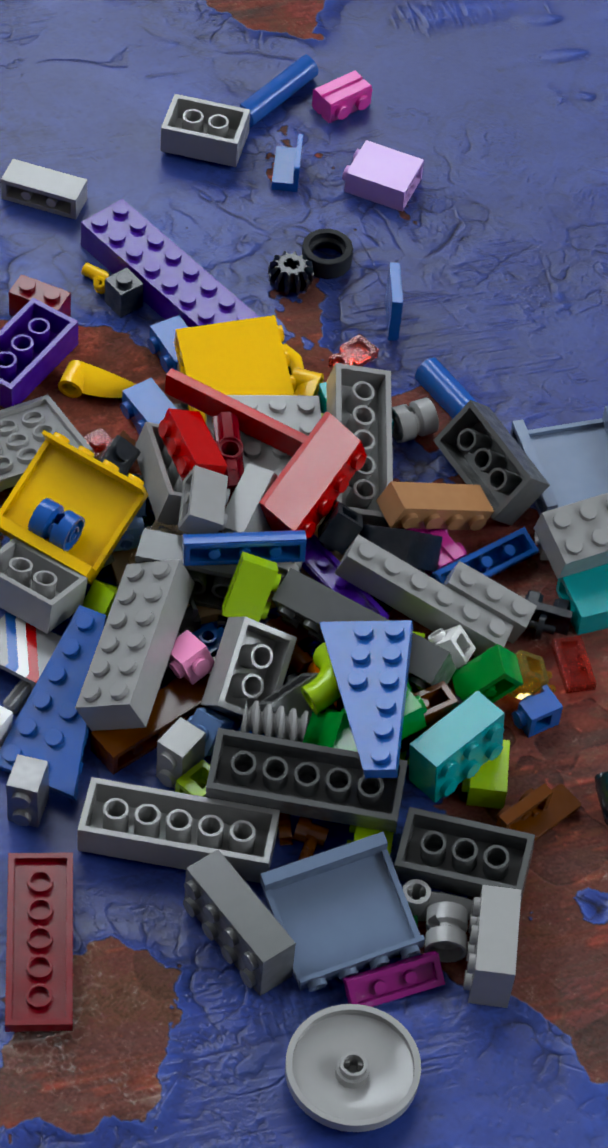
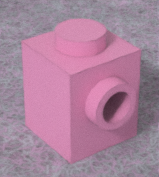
[169,630,214,685]

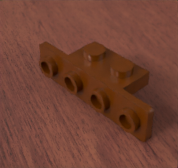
[495,783,581,842]

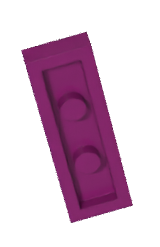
[343,951,445,1007]

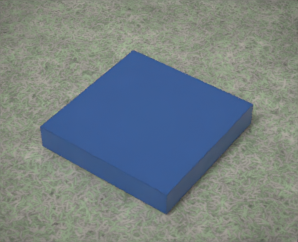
[385,262,403,341]

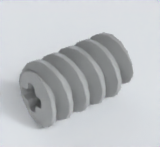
[240,700,309,742]

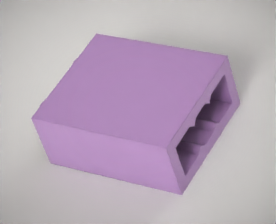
[342,140,424,211]

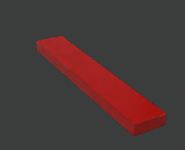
[164,368,308,457]

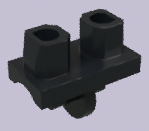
[525,590,573,640]

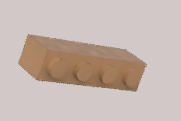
[376,481,494,531]

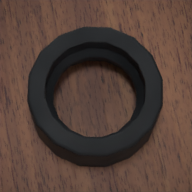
[301,228,353,279]

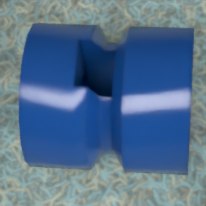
[28,498,85,552]

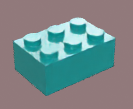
[409,691,505,802]

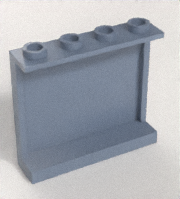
[510,406,608,516]
[260,831,425,992]

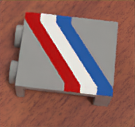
[0,612,61,692]

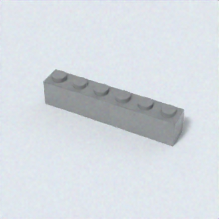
[334,534,514,657]

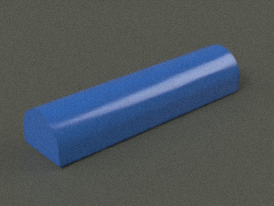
[240,54,318,128]
[415,358,477,419]
[430,527,540,584]
[182,530,307,566]

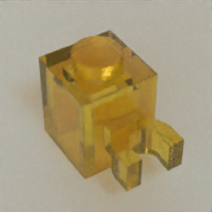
[507,649,556,700]

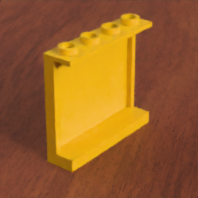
[174,315,296,421]
[0,430,148,585]

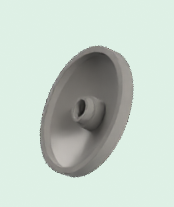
[285,1004,421,1132]

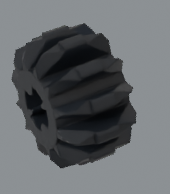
[268,251,314,296]

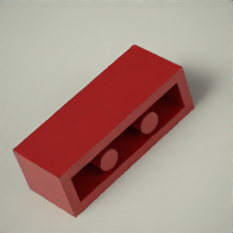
[158,408,228,480]

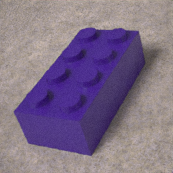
[0,298,78,408]

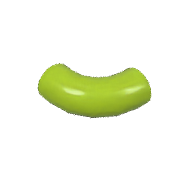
[301,642,341,714]

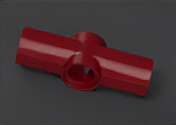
[212,412,244,499]

